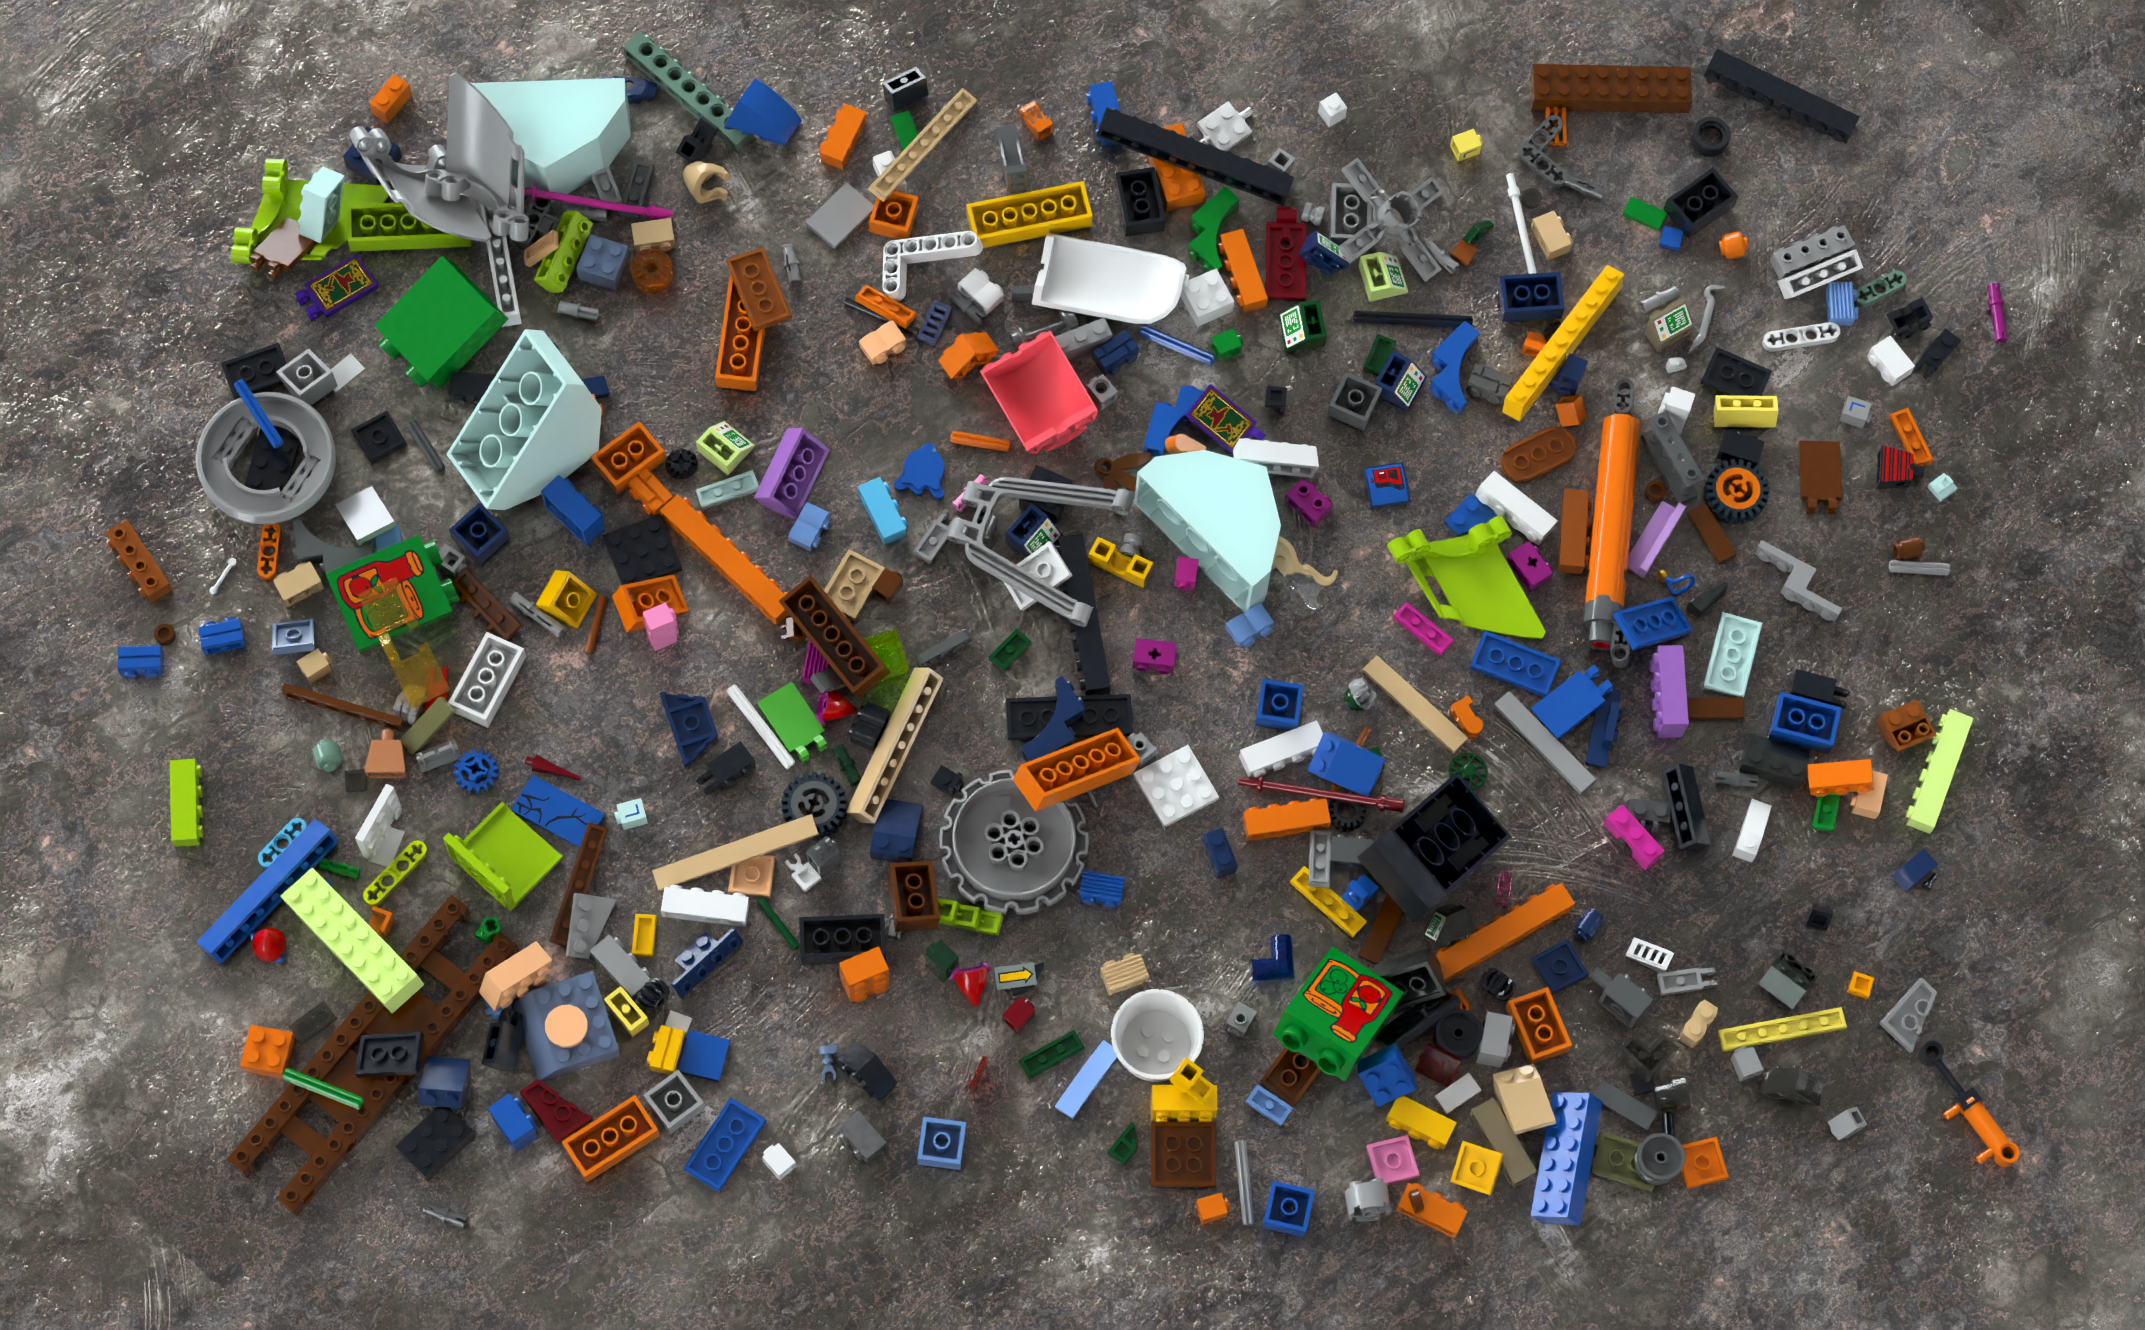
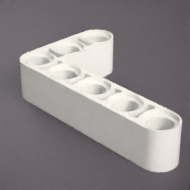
[882,231,983,302]

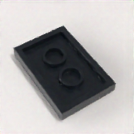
[221,342,287,400]
[1700,347,1772,396]
[355,1031,424,1078]

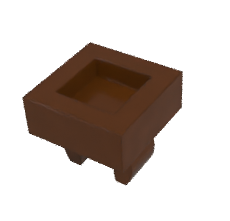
[781,617,805,643]

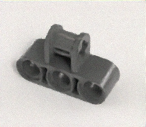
[517,197,560,251]

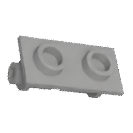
[415,739,461,773]

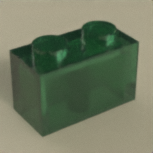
[925,940,959,983]

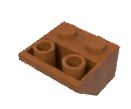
[1876,699,1936,752]

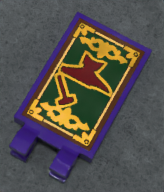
[295,254,378,322]
[1184,384,1266,454]

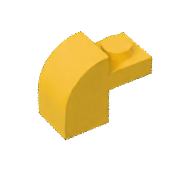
[1170,1057,1216,1105]

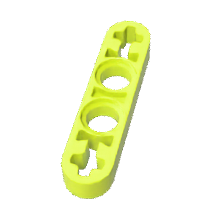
[363,840,428,907]

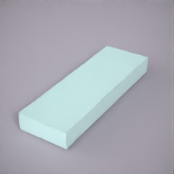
[695,470,759,510]

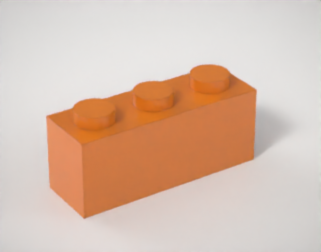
[819,103,867,170]
[1808,759,1874,797]
[1396,1183,1468,1238]

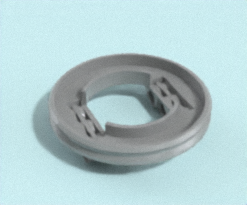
[196,392,336,524]

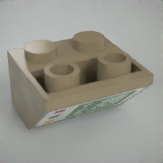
[1644,298,1694,352]

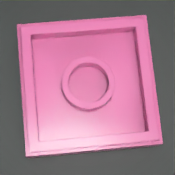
[1366,1135,1420,1185]

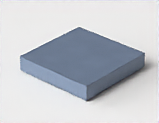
[272,619,315,655]

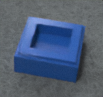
[1659,226,1683,251]

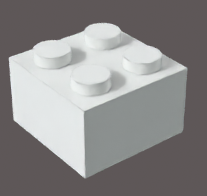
[1180,268,1234,327]

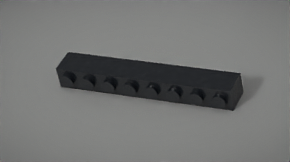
[1704,49,1860,144]
[1055,533,1111,695]

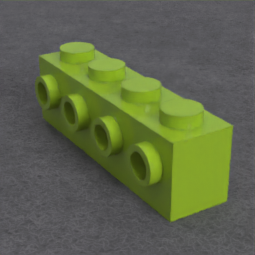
[533,211,593,293]

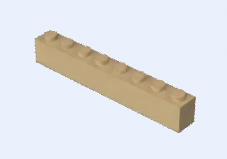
[845,668,944,823]

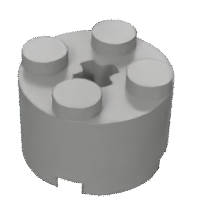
[1344,1178,1392,1222]

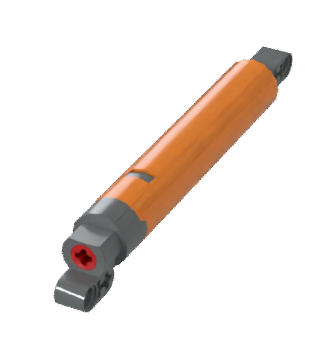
[1583,378,1641,668]

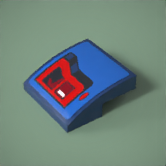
[1363,462,1411,508]

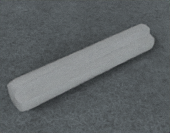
[1888,560,1950,576]

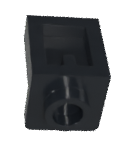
[930,765,964,797]

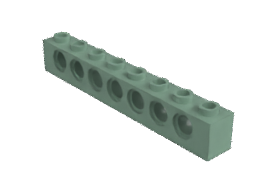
[623,31,754,153]

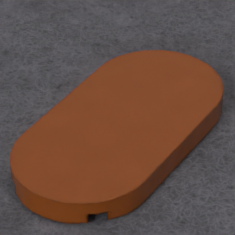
[1500,426,1576,484]

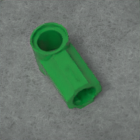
[474,916,501,945]

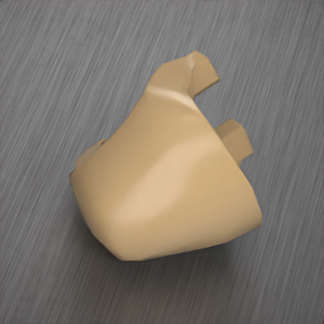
[683,161,729,203]

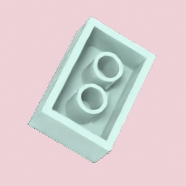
[298,167,344,243]

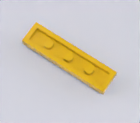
[1290,866,1367,939]

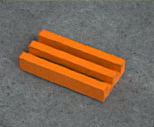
[1545,107,1567,146]

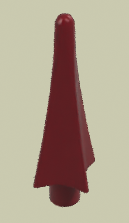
[524,754,581,780]

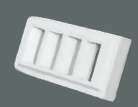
[1625,937,1674,973]

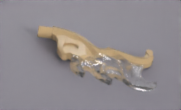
[1272,536,1338,610]

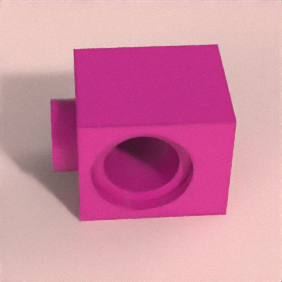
[1174,556,1199,590]

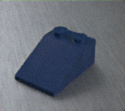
[870,799,923,863]

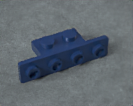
[1585,689,1623,768]
[671,928,743,998]

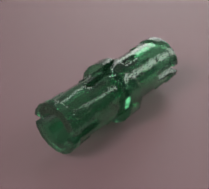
[831,744,862,786]

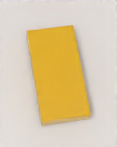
[632,914,657,958]

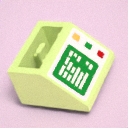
[1358,252,1408,302]
[696,421,755,475]

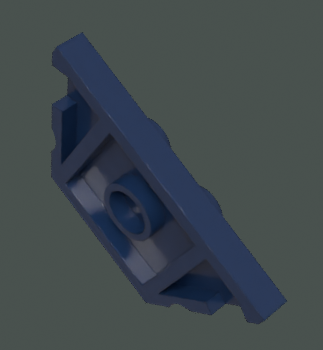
[659,692,718,767]

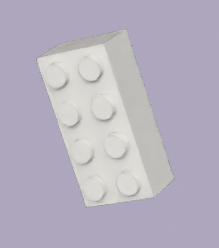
[448,632,526,728]

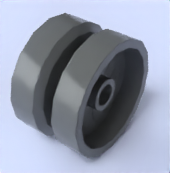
[1634,1133,1685,1185]

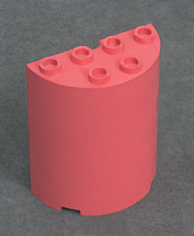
[980,331,1098,454]

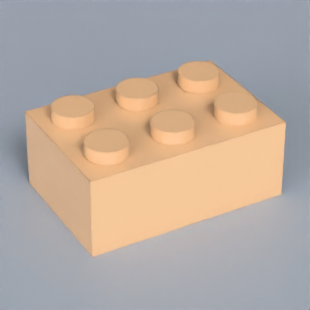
[479,941,552,1011]

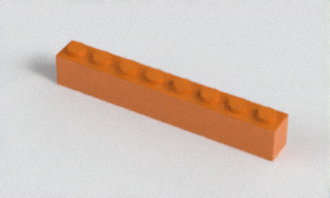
[660,494,789,626]
[1436,883,1575,983]

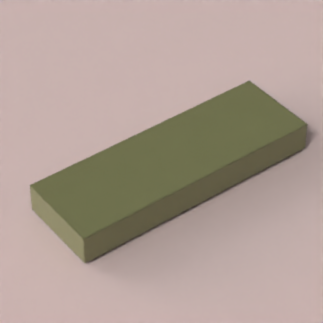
[400,697,456,755]

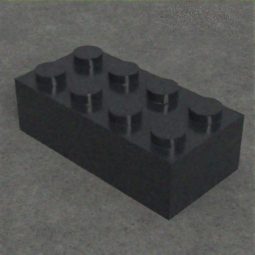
[799,914,886,965]

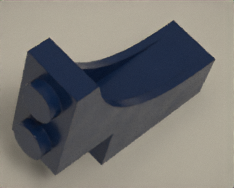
[1021,676,1086,762]

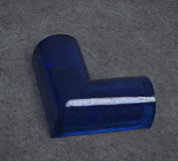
[1251,934,1295,981]

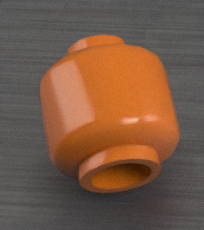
[1719,231,1749,259]

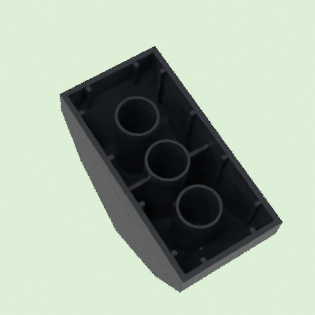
[1357,772,1512,922]

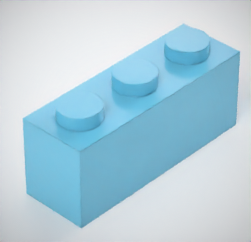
[858,477,908,546]

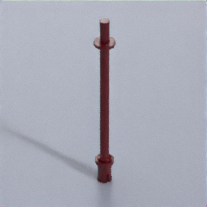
[1238,775,1405,813]

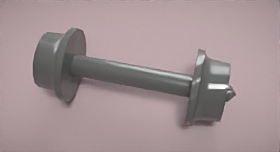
[1009,311,1078,352]

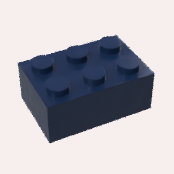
[1497,272,1565,322]

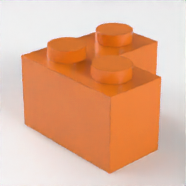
[938,332,999,379]

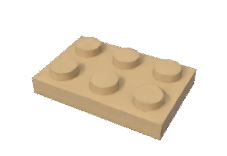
[825,549,885,621]

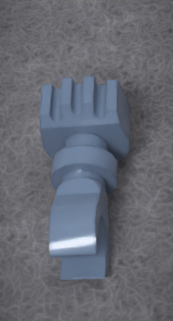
[819,1045,839,1083]

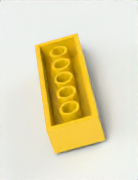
[966,181,1093,248]

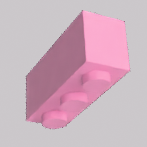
[643,602,679,651]

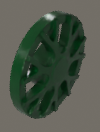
[1448,753,1488,790]

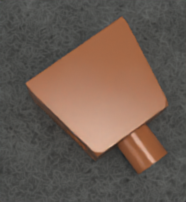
[365,729,407,778]

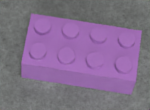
[1649,645,1689,738]

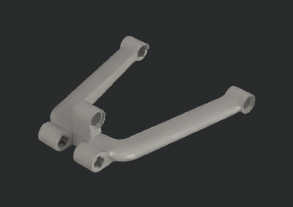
[947,477,1135,627]

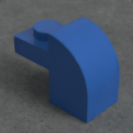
[1341,874,1379,912]

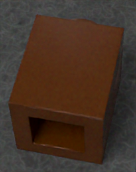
[872,568,903,605]

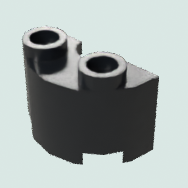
[1886,297,1933,340]

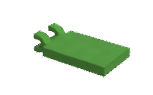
[757,682,828,764]

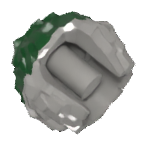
[1344,678,1377,711]

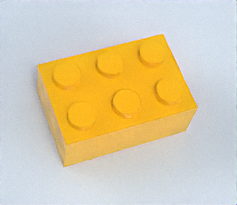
[1150,1085,1218,1122]

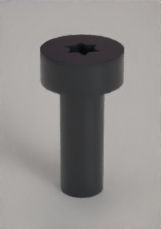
[1922,873,1938,891]

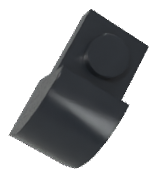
[675,118,719,163]

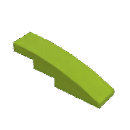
[937,898,1004,936]

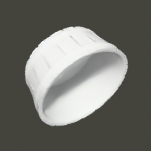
[1111,989,1204,1082]

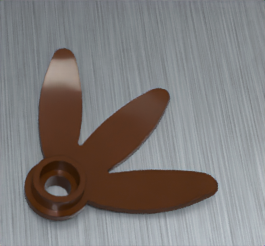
[1094,452,1152,492]

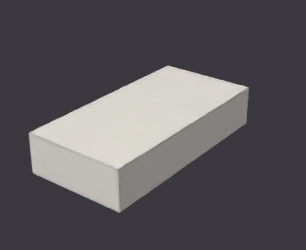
[1434,1073,1481,1115]

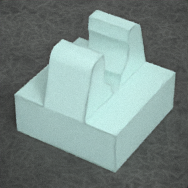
[1927,473,1957,502]

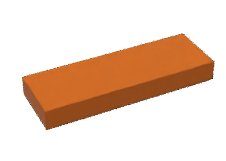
[855,285,917,329]
[1889,408,1934,466]

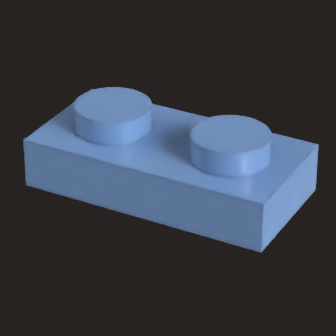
[1245,1084,1293,1127]

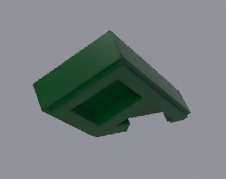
[1462,220,1494,244]
[1107,1122,1138,1166]

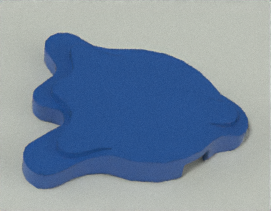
[894,443,944,500]

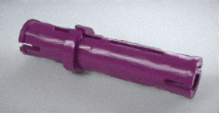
[1987,283,2008,343]

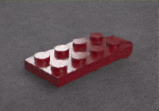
[1265,206,1306,301]

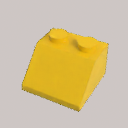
[536,570,597,629]

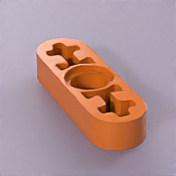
[257,523,282,581]

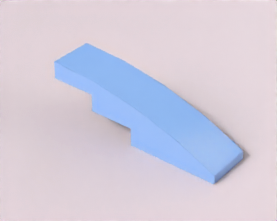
[1055,1040,1117,1120]

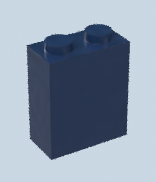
[418,1056,470,1108]

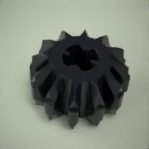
[1479,968,1516,1001]
[635,978,670,1015]

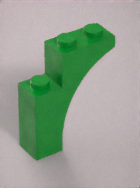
[1188,186,1239,275]

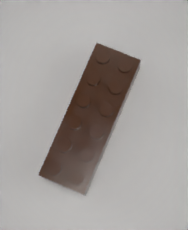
[779,574,891,698]

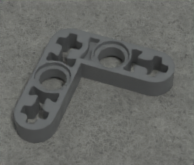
[1519,115,1567,188]

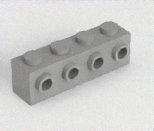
[1770,225,1855,280]

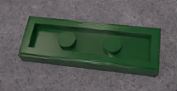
[1018,1030,1085,1080]

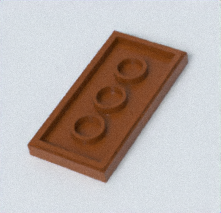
[726,247,792,332]

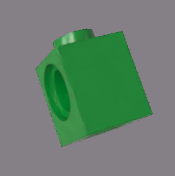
[1210,328,1243,362]

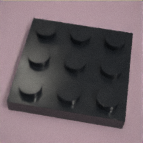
[602,514,682,585]

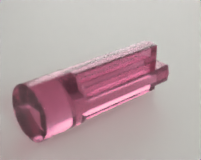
[1495,870,1513,908]

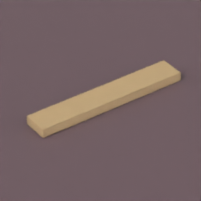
[1362,655,1468,754]

